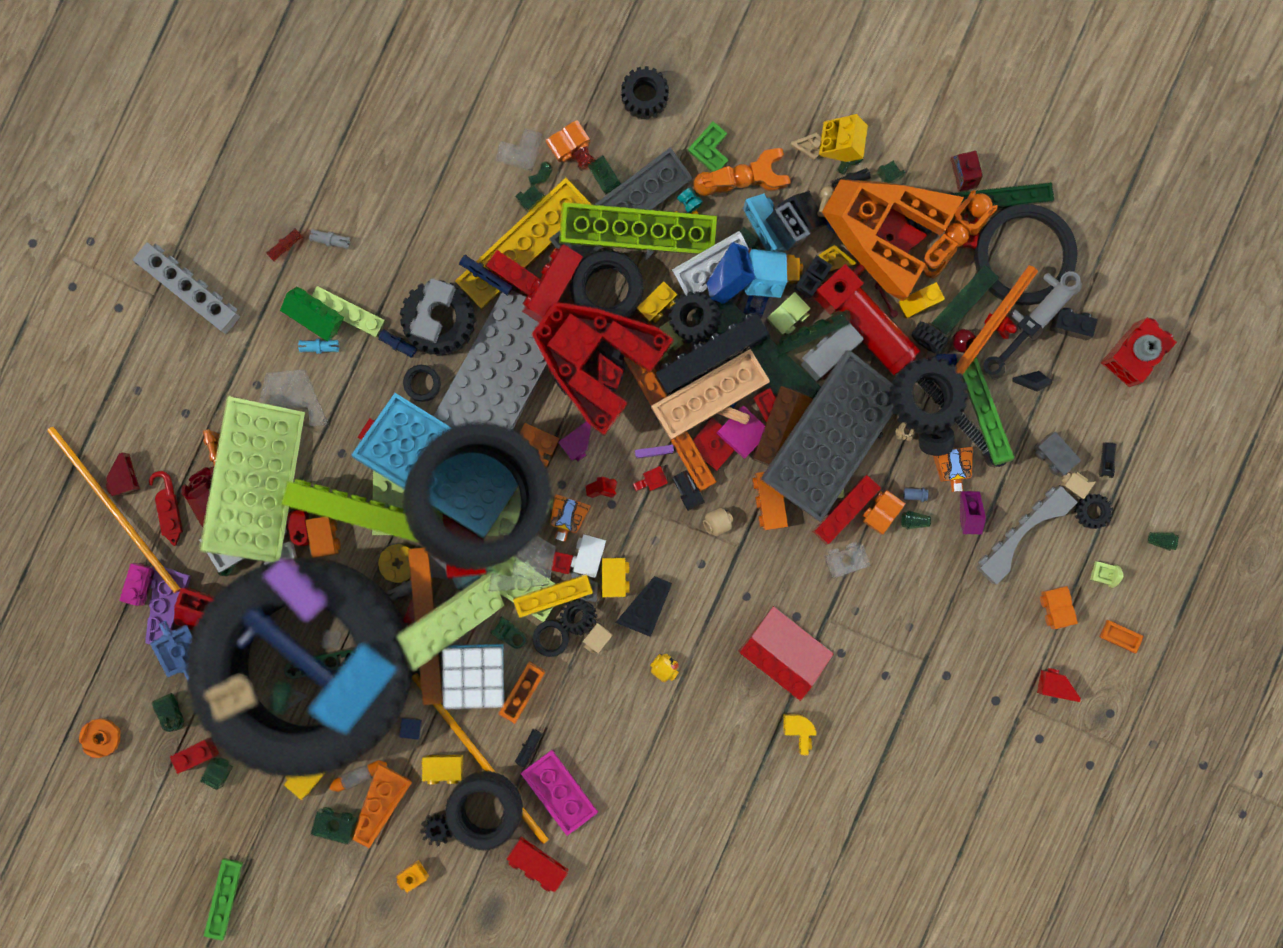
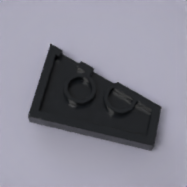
[615,576,672,637]

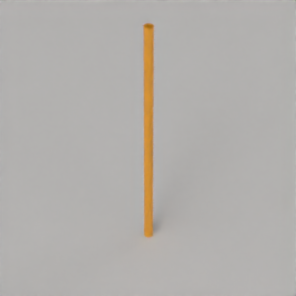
[47,427,181,594]
[412,673,549,844]

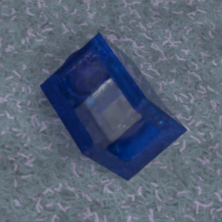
[743,295,769,318]

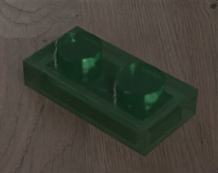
[588,155,621,195]

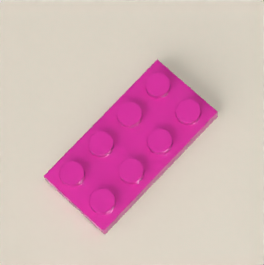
[520,749,598,836]

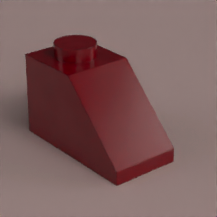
[106,452,140,497]

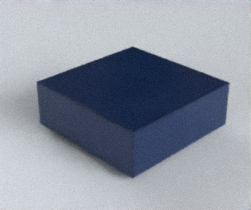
[400,717,422,740]

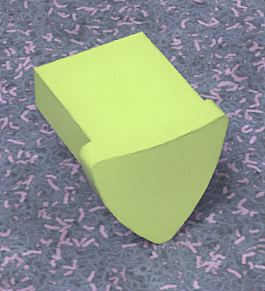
[1090,561,1123,588]

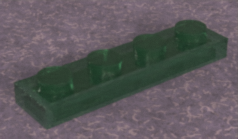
[932,265,999,335]
[777,310,851,355]

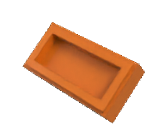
[1099,620,1144,654]

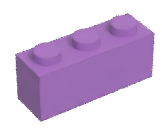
[264,559,328,621]

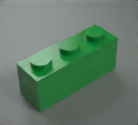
[280,286,344,342]

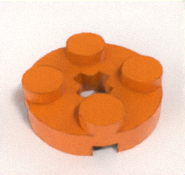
[79,718,121,758]

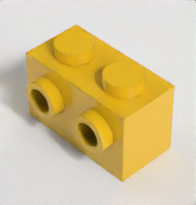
[637,282,677,325]

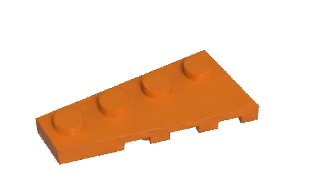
[352,762,412,848]

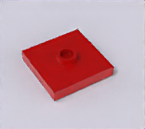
[693,418,734,472]

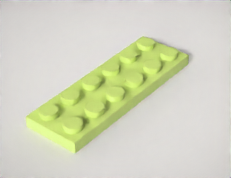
[396,573,504,670]

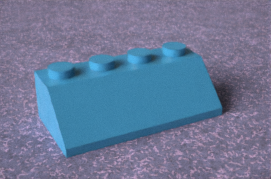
[309,644,397,734]

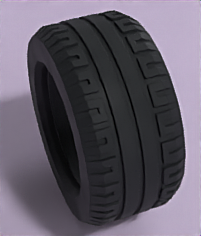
[570,250,643,318]
[445,771,523,851]

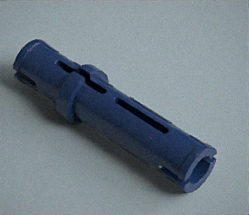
[459,254,514,296]

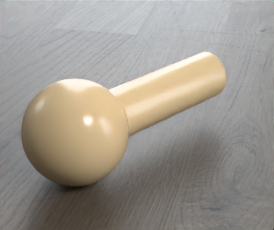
[817,186,835,217]

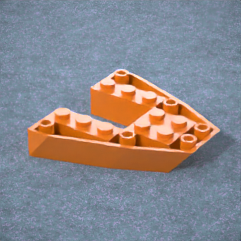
[822,179,964,301]

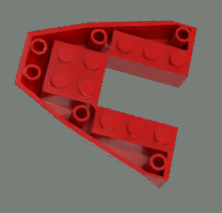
[532,302,673,436]

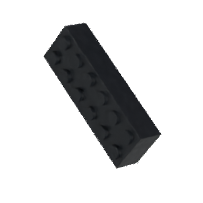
[656,313,771,395]

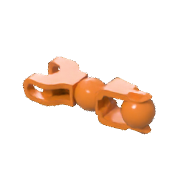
[694,148,791,196]
[923,190,998,278]

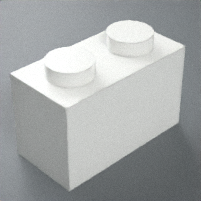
[571,534,606,578]

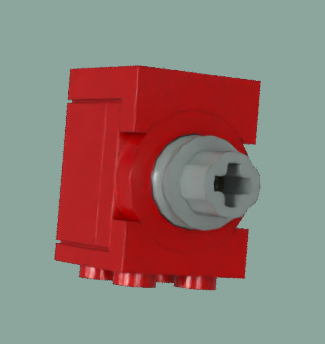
[1100,317,1177,387]

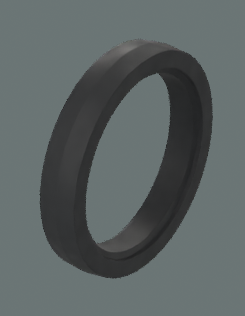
[974,204,1078,305]

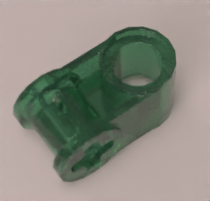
[490,616,528,649]
[152,693,184,732]

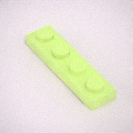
[312,286,386,338]

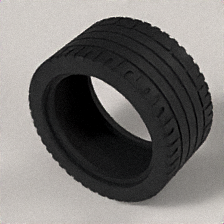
[403,421,552,570]

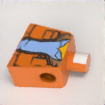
[933,447,973,492]
[550,494,591,542]

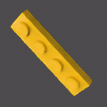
[513,574,593,618]

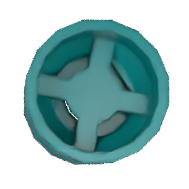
[677,187,703,214]

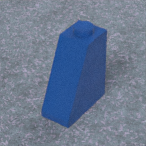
[707,242,756,304]

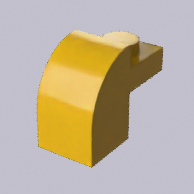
[783,714,816,755]

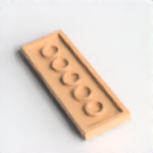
[651,349,770,440]

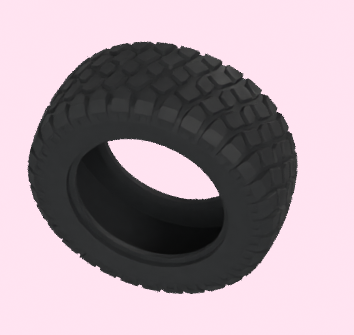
[186,557,413,778]

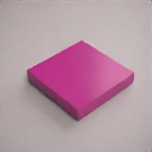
[717,405,765,459]

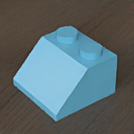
[743,249,787,298]

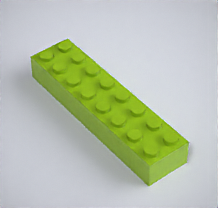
[559,203,717,255]
[282,479,443,542]

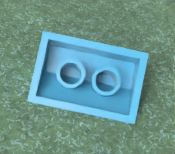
[743,194,785,252]

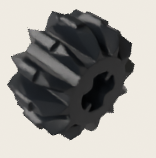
[420,812,453,847]

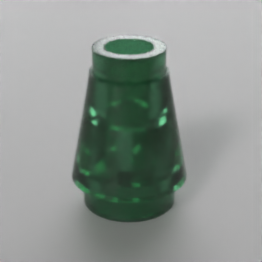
[901,510,931,530]
[1148,532,1179,551]
[272,681,293,713]

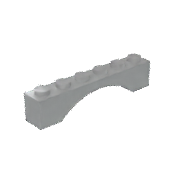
[976,486,1078,585]

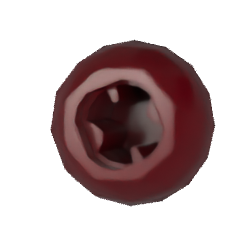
[952,329,976,353]

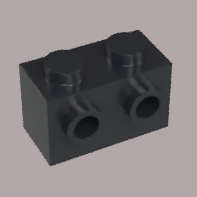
[766,202,810,251]
[1049,308,1098,340]

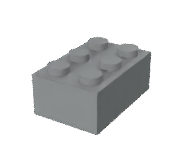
[801,322,863,382]

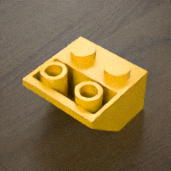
[819,114,868,162]

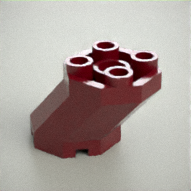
[181,467,214,528]

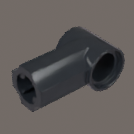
[672,470,705,511]

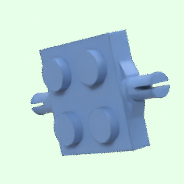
[150,621,193,680]

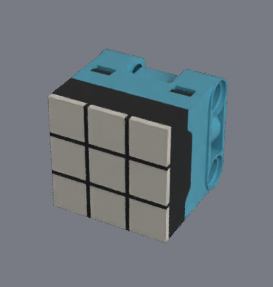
[443,644,504,708]

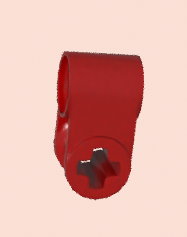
[287,509,310,546]

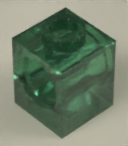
[200,757,233,790]

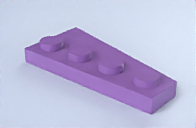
[145,566,192,645]

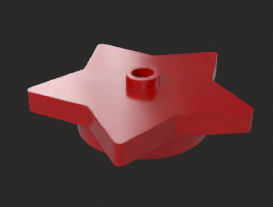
[859,208,927,264]

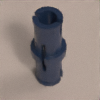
[378,329,417,358]

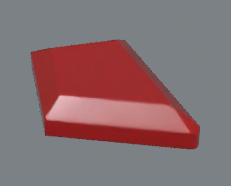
[598,354,623,389]

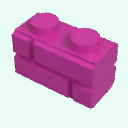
[119,563,154,606]

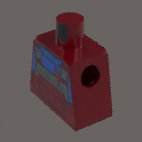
[950,151,983,192]

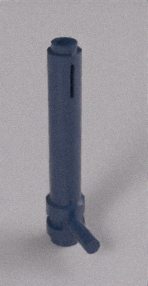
[237,607,335,688]

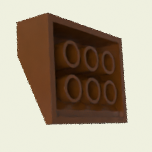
[752,386,813,466]

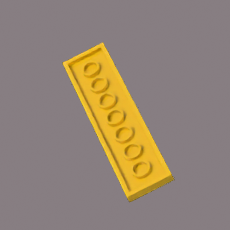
[455,178,592,309]

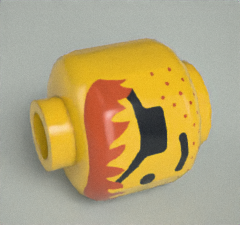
[650,654,679,682]

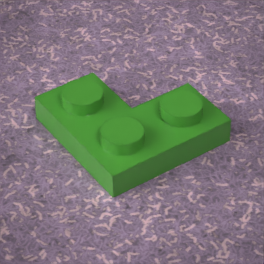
[688,121,729,172]

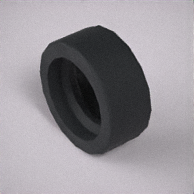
[403,364,441,402]
[532,620,569,657]

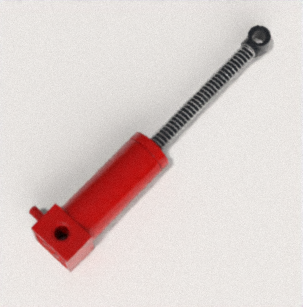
[812,264,1007,468]

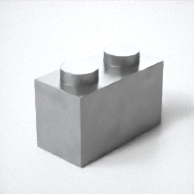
[1034,432,1081,476]

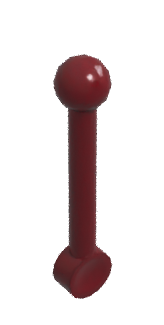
[875,282,898,318]

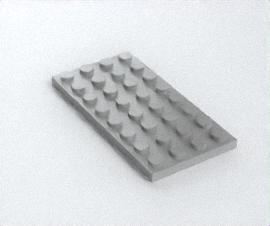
[433,290,548,430]

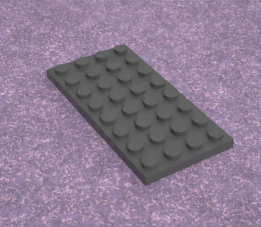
[760,350,894,522]

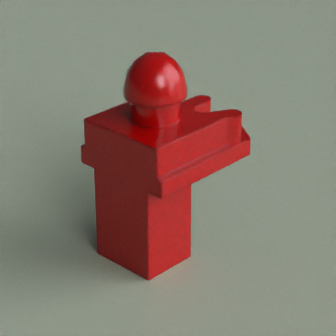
[984,313,1017,339]
[585,476,617,498]

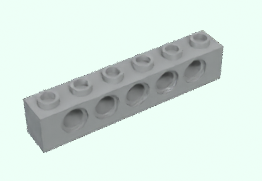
[133,242,241,334]

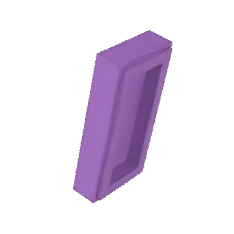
[635,445,674,459]

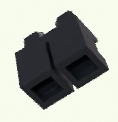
[794,255,832,299]

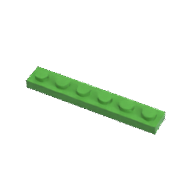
[956,357,1014,466]

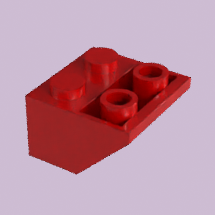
[174,587,215,630]

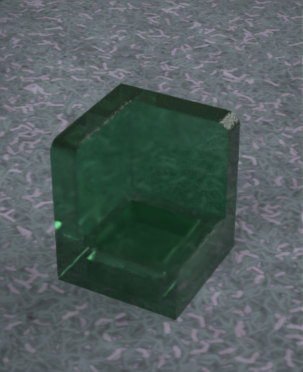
[876,160,906,183]
[515,185,545,212]

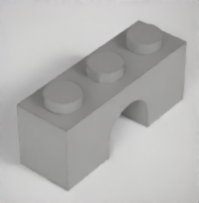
[410,278,456,344]

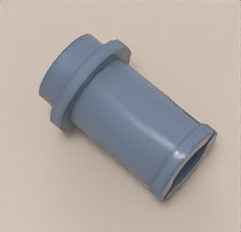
[903,487,928,503]

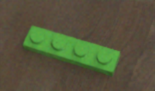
[204,858,243,941]

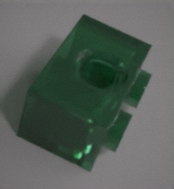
[310,807,358,844]

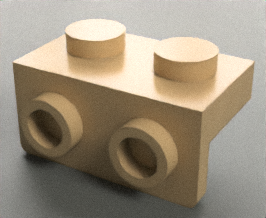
[205,676,256,721]

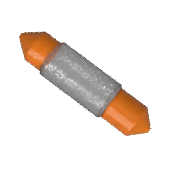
[329,760,387,792]

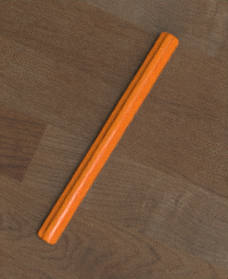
[955,265,1038,375]

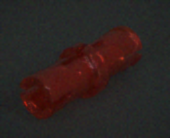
[266,228,303,262]

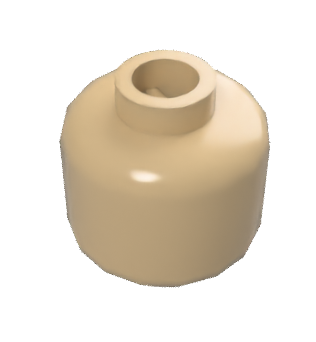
[703,508,733,536]

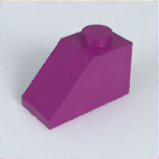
[558,421,592,462]
[960,491,986,534]

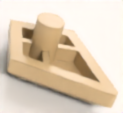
[791,133,821,160]

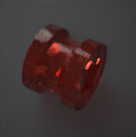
[571,147,595,170]

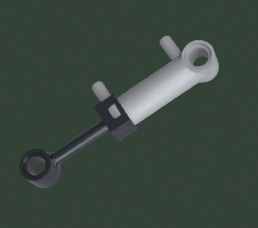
[983,271,1082,379]

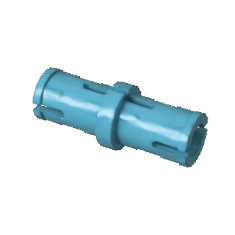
[298,339,339,354]

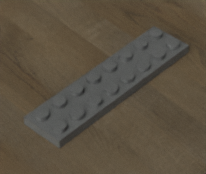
[549,147,693,261]

